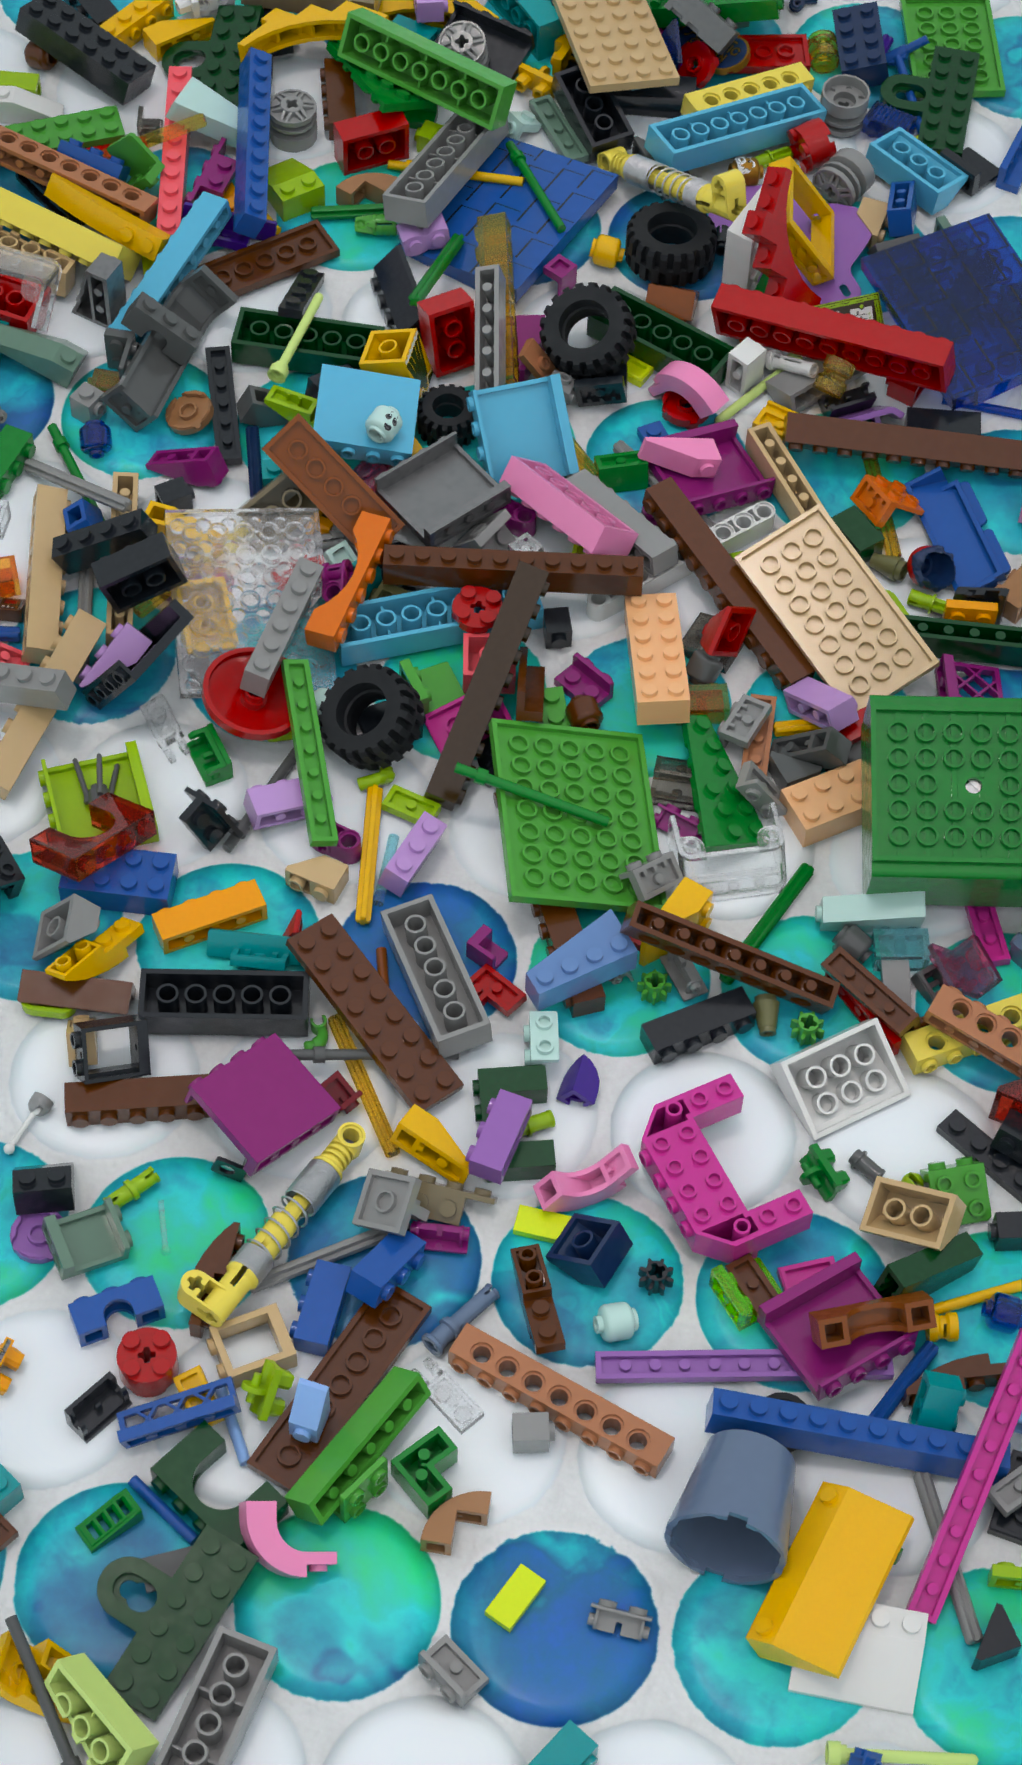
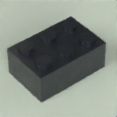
[91,532,188,614]

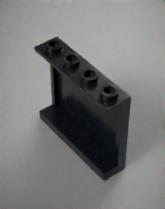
[435,0,535,80]
[81,599,194,710]

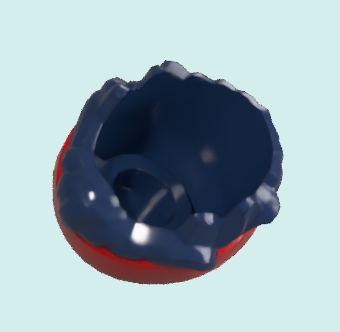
[907,545,956,593]

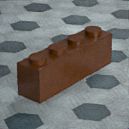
[320,58,356,141]

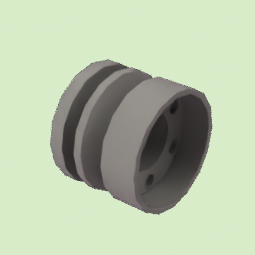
[438,20,490,67]
[820,74,870,137]
[269,89,317,153]
[812,147,875,206]

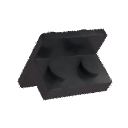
[179,786,244,852]

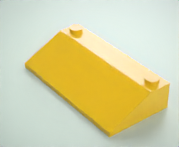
[745,1481,915,1679]

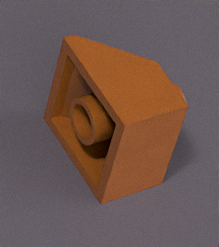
[645,283,700,323]

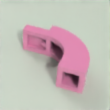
[648,361,729,419]
[533,1144,639,1212]
[239,1501,337,1579]

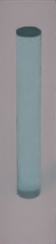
[373,834,399,907]

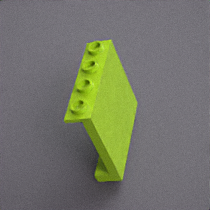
[38,740,159,860]

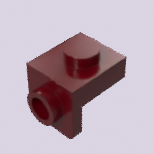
[321,1070,363,1114]

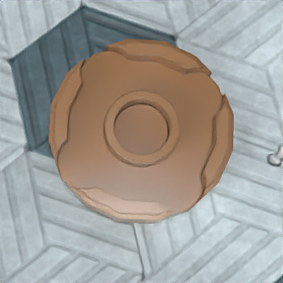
[165,390,214,435]

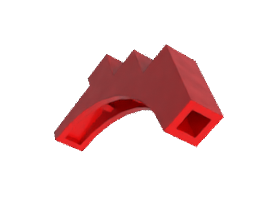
[742,166,821,306]

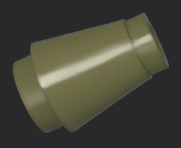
[869,553,908,582]
[752,993,780,1037]

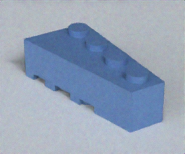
[525,909,638,1011]

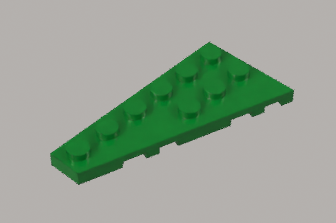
[326,40,434,113]
[681,715,771,853]

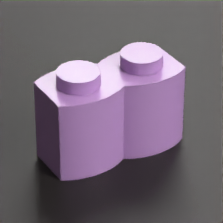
[396,213,450,256]

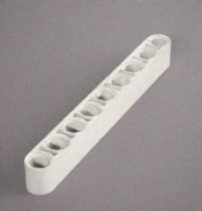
[586,501,775,622]

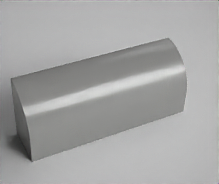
[765,357,866,413]

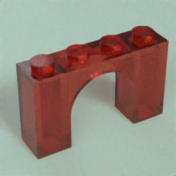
[29,792,157,882]

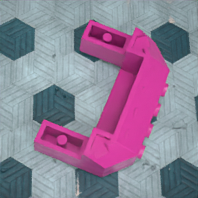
[638,1073,813,1263]

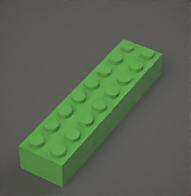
[337,7,517,131]

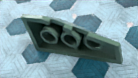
[0,323,88,388]

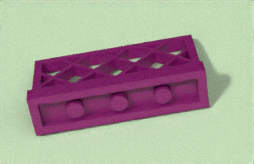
[935,654,1003,698]

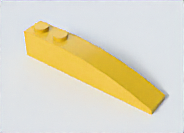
[44,173,171,262]

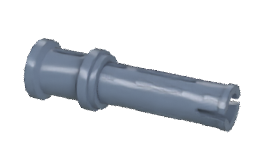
[421,1283,500,1357]

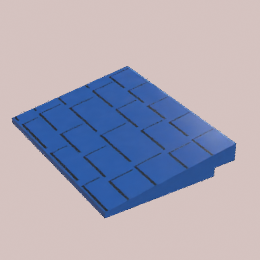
[398,137,618,303]

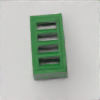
[75,1488,144,1553]

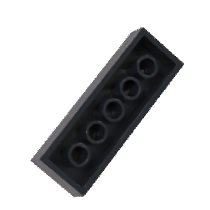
[15,0,156,105]
[138,968,310,1037]

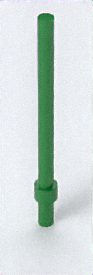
[505,141,566,233]
[47,423,105,521]
[454,762,610,827]

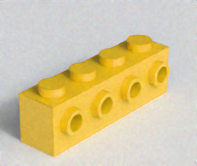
[100,0,174,48]

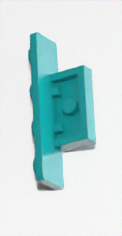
[206,928,301,971]

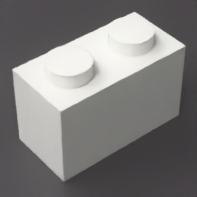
[725,337,766,397]

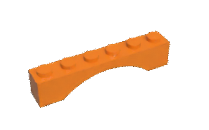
[304,511,395,653]

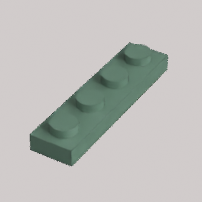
[529,94,589,163]

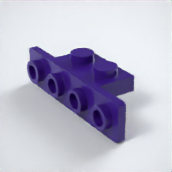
[182,202,277,251]

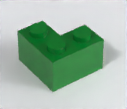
[391,1426,458,1519]

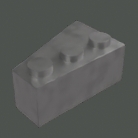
[664,0,740,55]
[71,252,127,328]

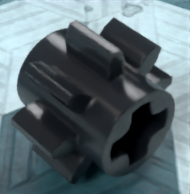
[638,1259,674,1296]

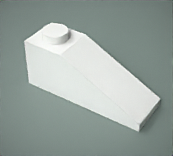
[0,86,64,123]

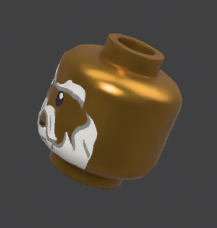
[728,157,764,186]

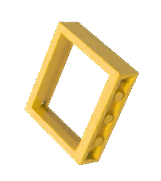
[769,156,834,286]

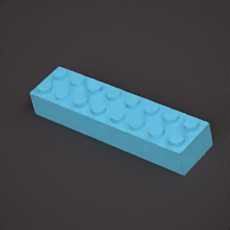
[644,83,827,172]
[337,587,544,666]

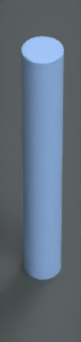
[215,1386,250,1466]

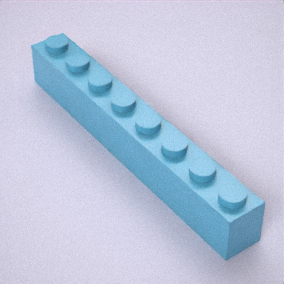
[108,191,232,344]

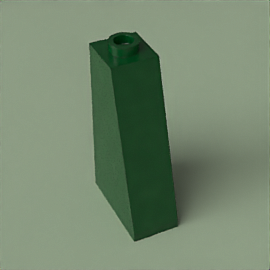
[874,1231,983,1298]

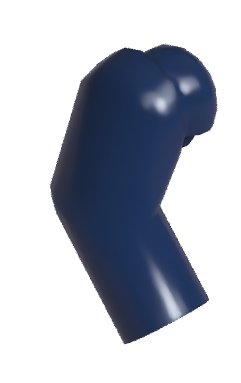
[789,0,817,12]

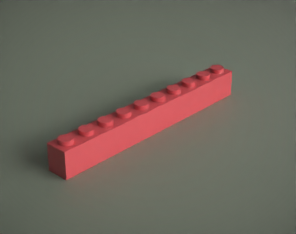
[156,66,193,235]

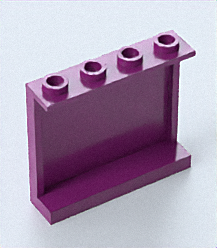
[647,419,776,516]
[184,1033,341,1177]
[757,1252,919,1401]

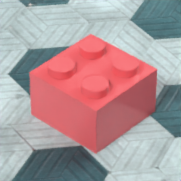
[463,633,516,694]

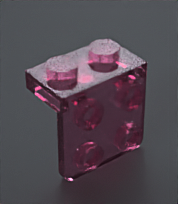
[928,935,1003,999]

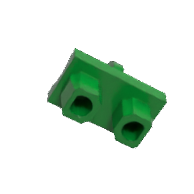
[799,1143,850,1202]

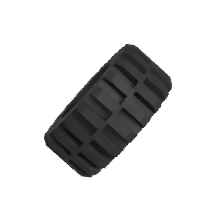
[625,200,717,287]
[539,282,637,380]
[318,664,424,771]

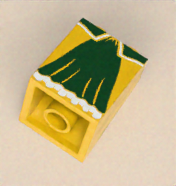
[359,328,433,401]

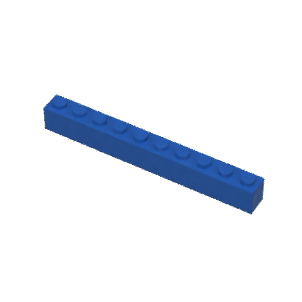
[233,47,272,239]
[704,1387,1011,1485]

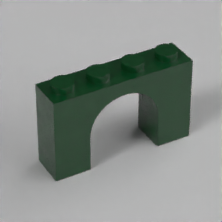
[472,1064,556,1183]
[150,1420,289,1550]

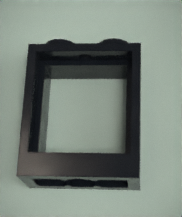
[70,1014,151,1085]

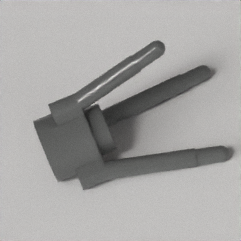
[73,753,120,811]

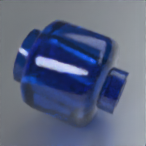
[79,420,112,459]
[981,1292,1022,1334]

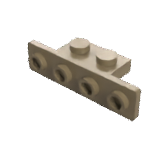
[386,1167,498,1226]

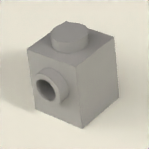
[69,381,106,427]
[511,1412,555,1453]

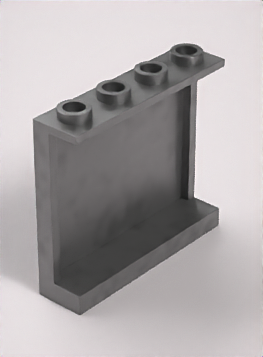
[375,431,511,547]

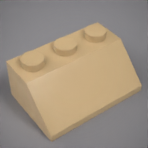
[859,1176,967,1251]

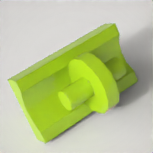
[241,1359,294,1422]

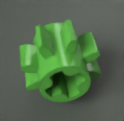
[637,969,672,1005]
[790,1011,824,1046]

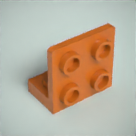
[850,474,925,528]

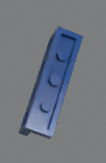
[995,126,1022,194]
[116,1376,242,1449]

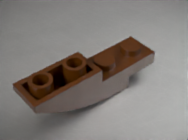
[189,1222,245,1338]
[510,1244,566,1355]
[902,1353,1006,1407]

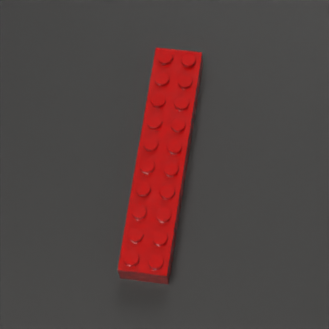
[711,283,956,393]

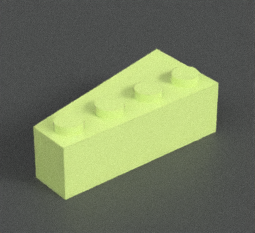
[44,1653,159,1765]

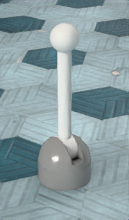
[3,1092,54,1155]

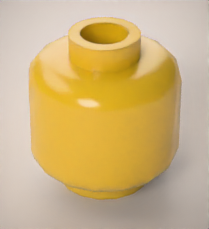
[589,234,625,269]

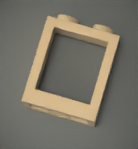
[206,1303,298,1388]

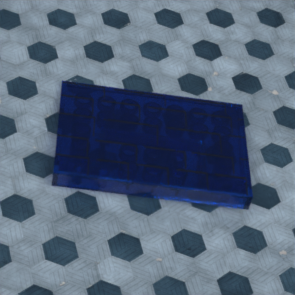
[861,213,1022,410]

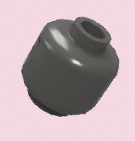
[686,649,724,688]
[832,925,873,964]

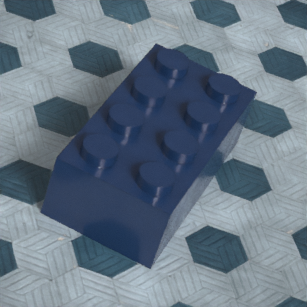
[832,1,889,87]

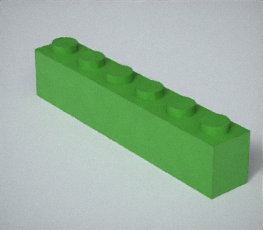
[284,1366,432,1526]

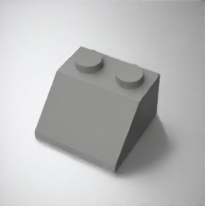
[32,893,101,961]

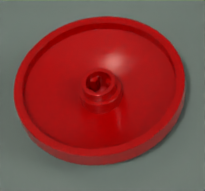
[202,647,291,741]

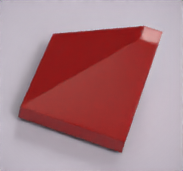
[283,909,303,937]

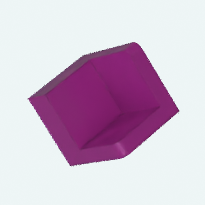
[543,254,577,296]
[466,924,508,970]

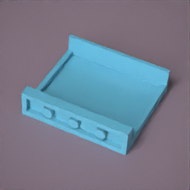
[313,364,421,467]
[466,373,579,484]

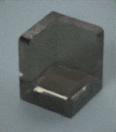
[137,106,163,143]

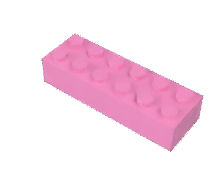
[499,455,639,556]

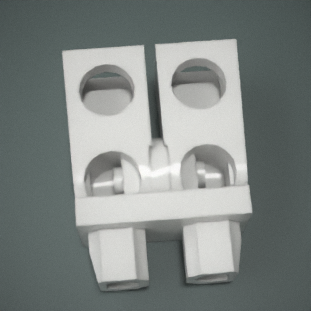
[174,0,235,20]

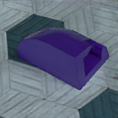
[556,1054,600,1107]

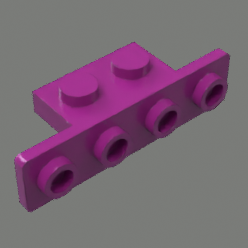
[184,137,236,203]

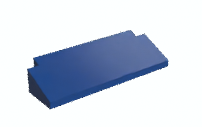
[904,466,1011,591]

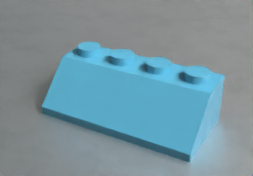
[866,126,969,215]

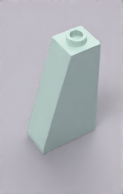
[165,76,238,148]
[815,891,926,934]

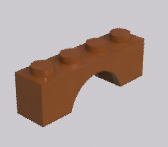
[809,1290,937,1350]

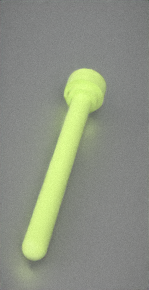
[267,293,323,384]
[715,353,803,423]
[825,1740,979,1765]

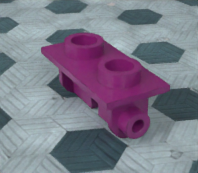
[654,803,702,846]
[410,1221,470,1255]

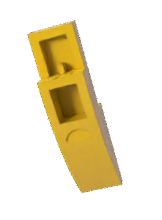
[45,917,144,981]

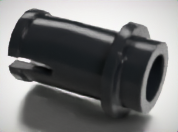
[715,225,729,256]

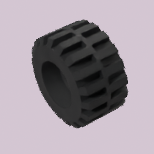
[417,384,476,448]

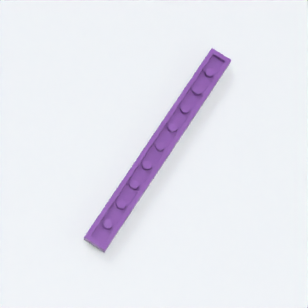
[595,1349,894,1384]

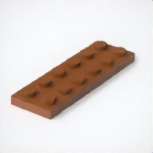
[262,413,405,544]

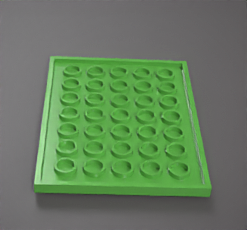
[488,718,667,912]

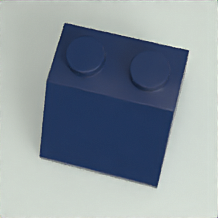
[545,1213,633,1288]

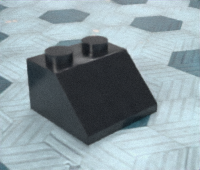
[12,1162,75,1215]

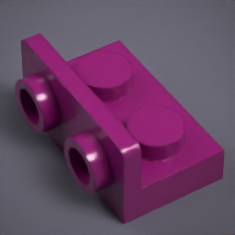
[554,652,614,707]

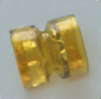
[807,29,840,74]
[813,354,856,399]

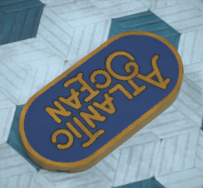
[672,26,751,75]

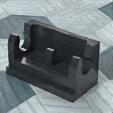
[817,382,877,418]
[64,1371,132,1444]

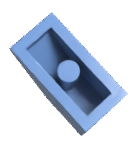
[288,1377,330,1443]

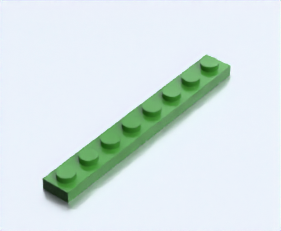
[281,659,339,847]

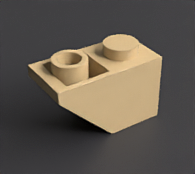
[857,196,888,250]
[285,855,349,904]
[66,1015,98,1067]

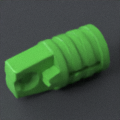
[355,214,397,236]

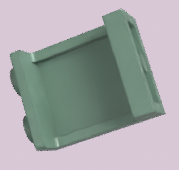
[42,1197,133,1280]

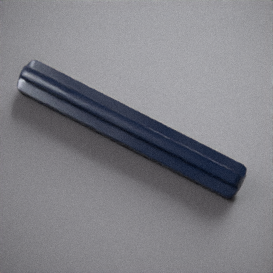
[246,425,263,498]

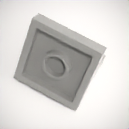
[452,508,516,550]
[352,1168,430,1237]

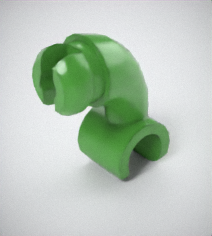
[303,1015,328,1049]

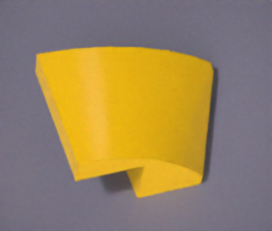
[0,1630,72,1724]

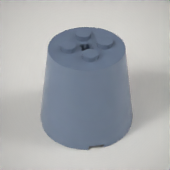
[664,1429,796,1585]

